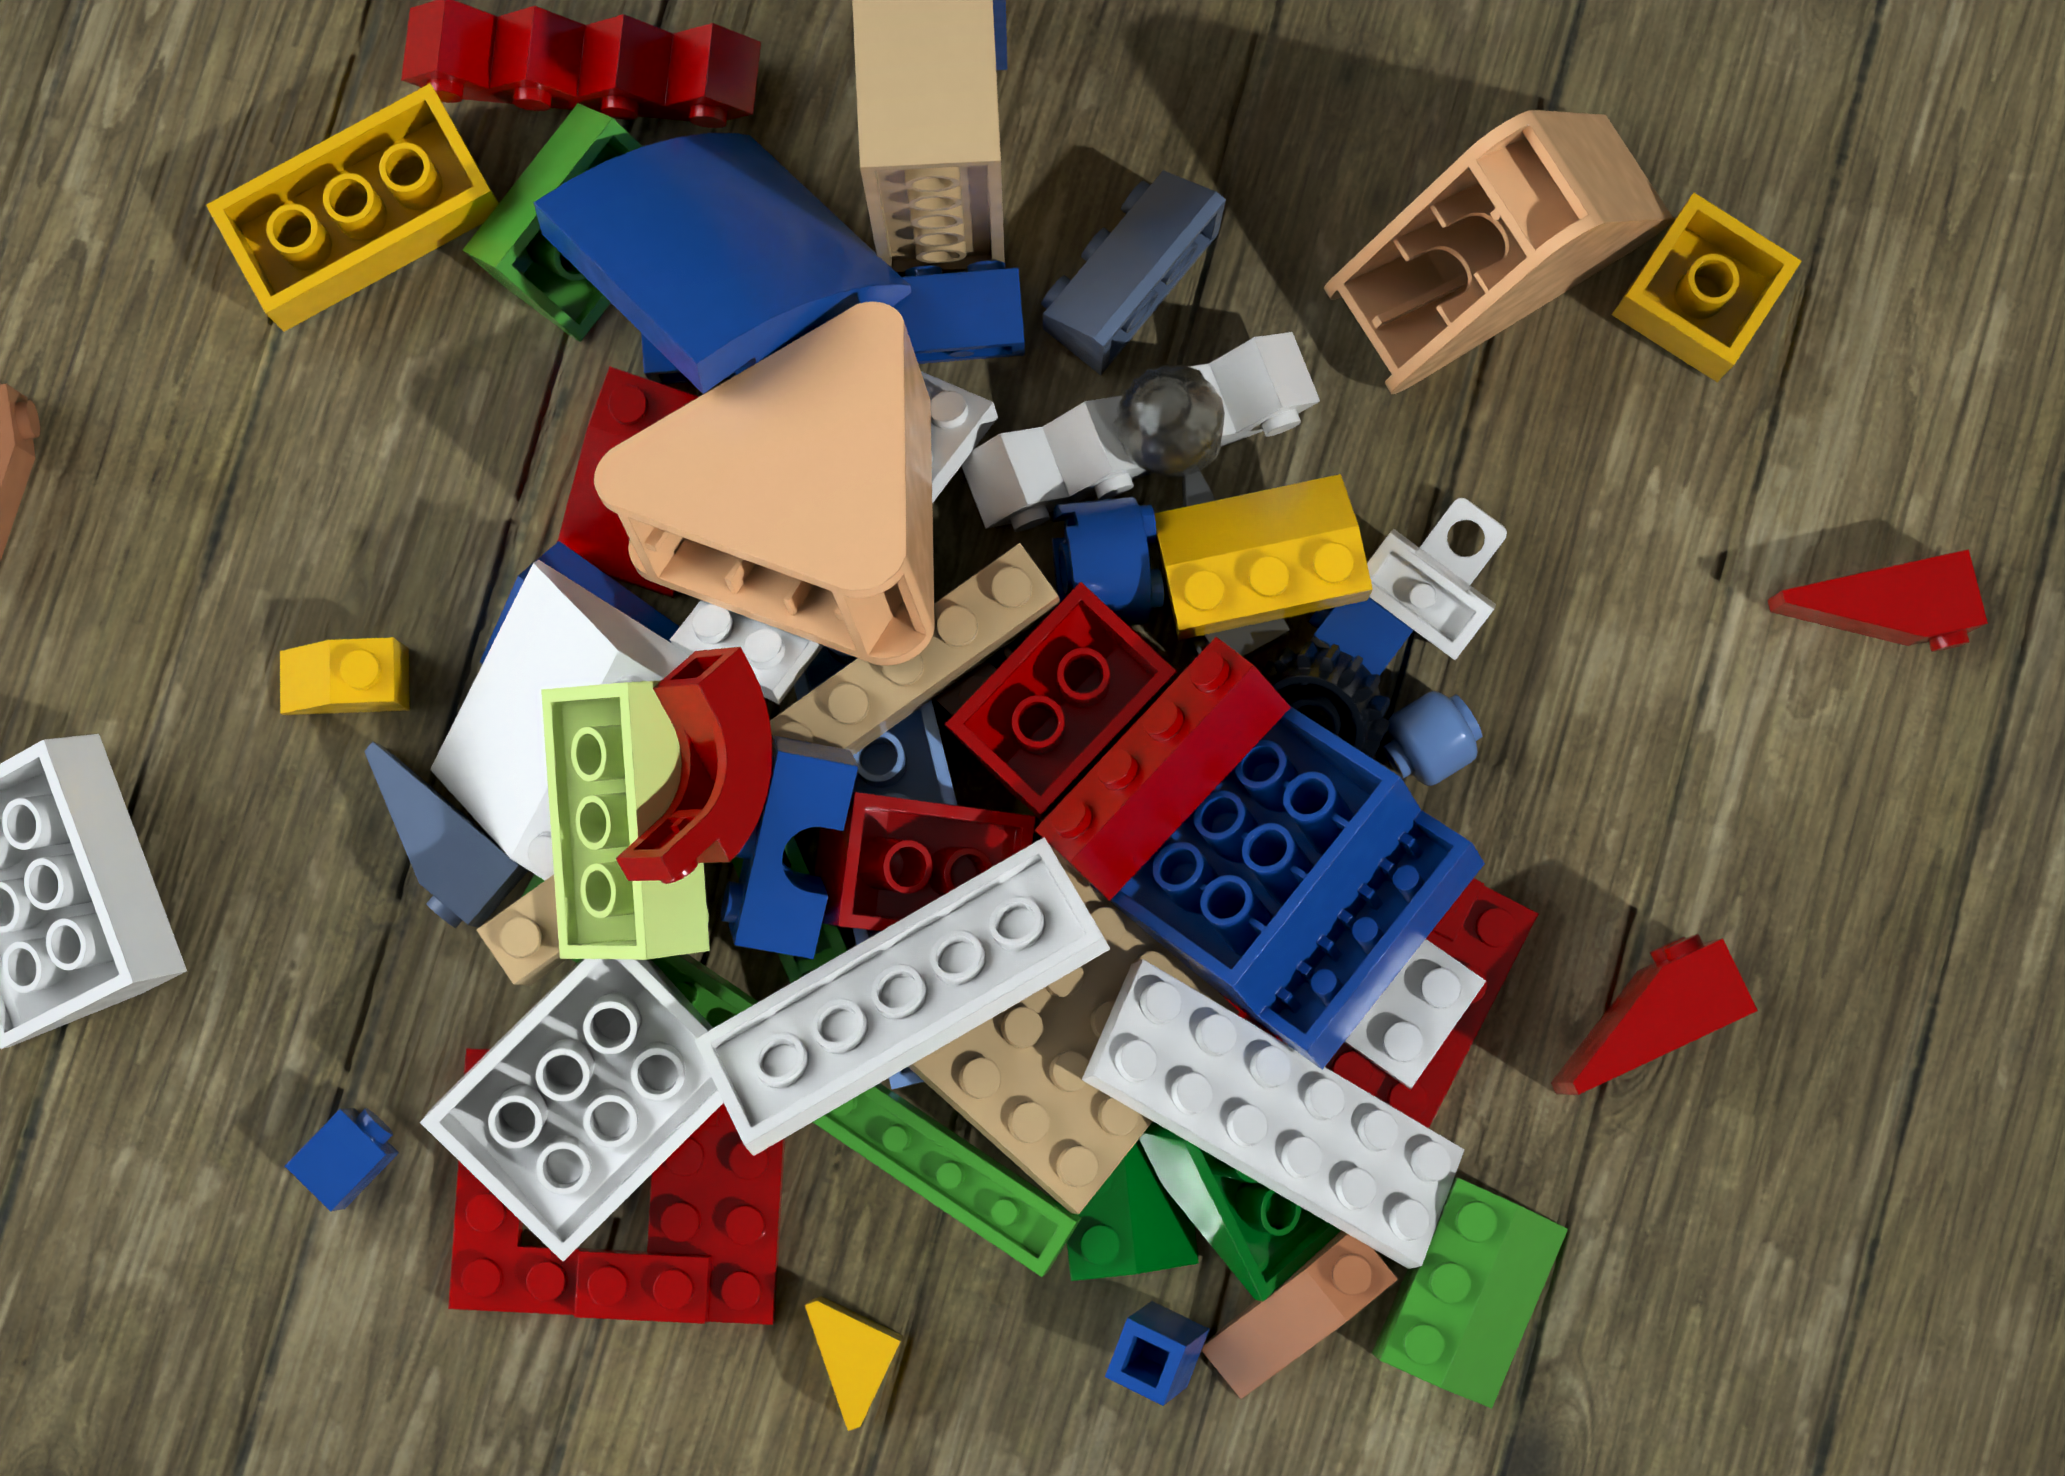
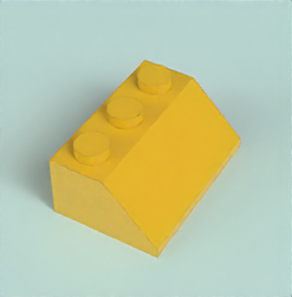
[1154,474,1373,640]

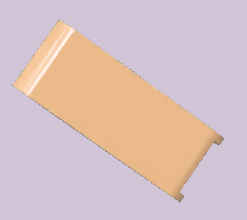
[1324,110,1674,394]
[594,302,935,666]

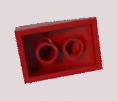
[557,366,699,598]
[814,792,1036,931]
[1551,933,1758,1095]

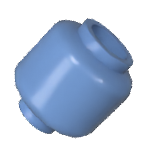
[1383,691,1483,786]

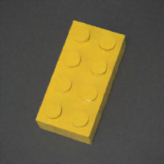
[206,83,499,332]

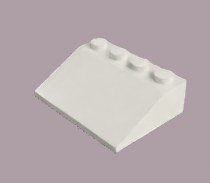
[430,560,690,880]
[0,734,187,1049]
[420,959,724,1261]

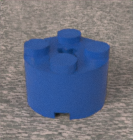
[1052,497,1164,626]

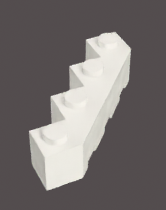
[961,332,1320,532]

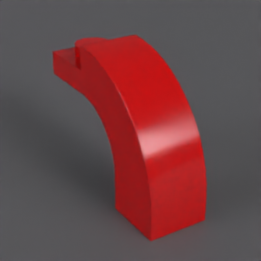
[616,647,773,884]

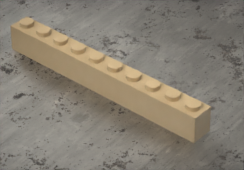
[476,543,1060,986]

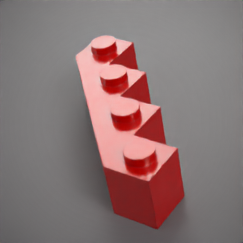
[401,0,761,128]

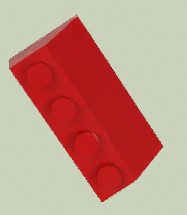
[1034,637,1291,901]

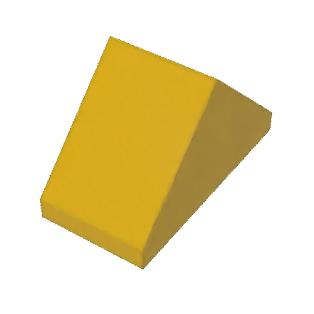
[805,1296,903,1431]

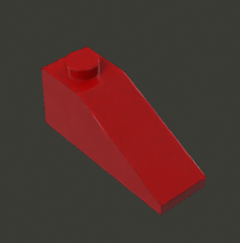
[1767,549,1988,652]

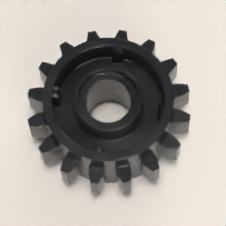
[1261,641,1390,758]

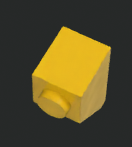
[280,637,410,715]

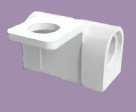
[1367,498,1507,660]

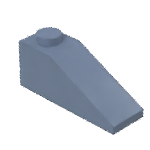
[364,742,529,928]

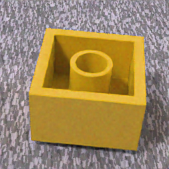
[1612,192,1802,382]

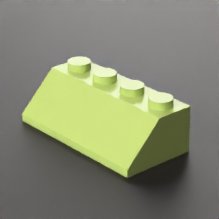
[541,680,710,960]

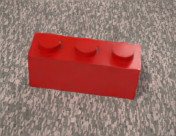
[945,582,1177,821]

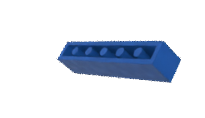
[641,261,1025,385]

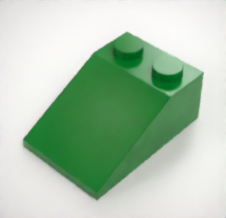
[1139,1122,1341,1302]

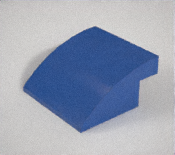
[533,133,911,394]
[1090,705,1485,1070]

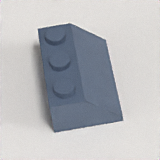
[1041,170,1226,375]

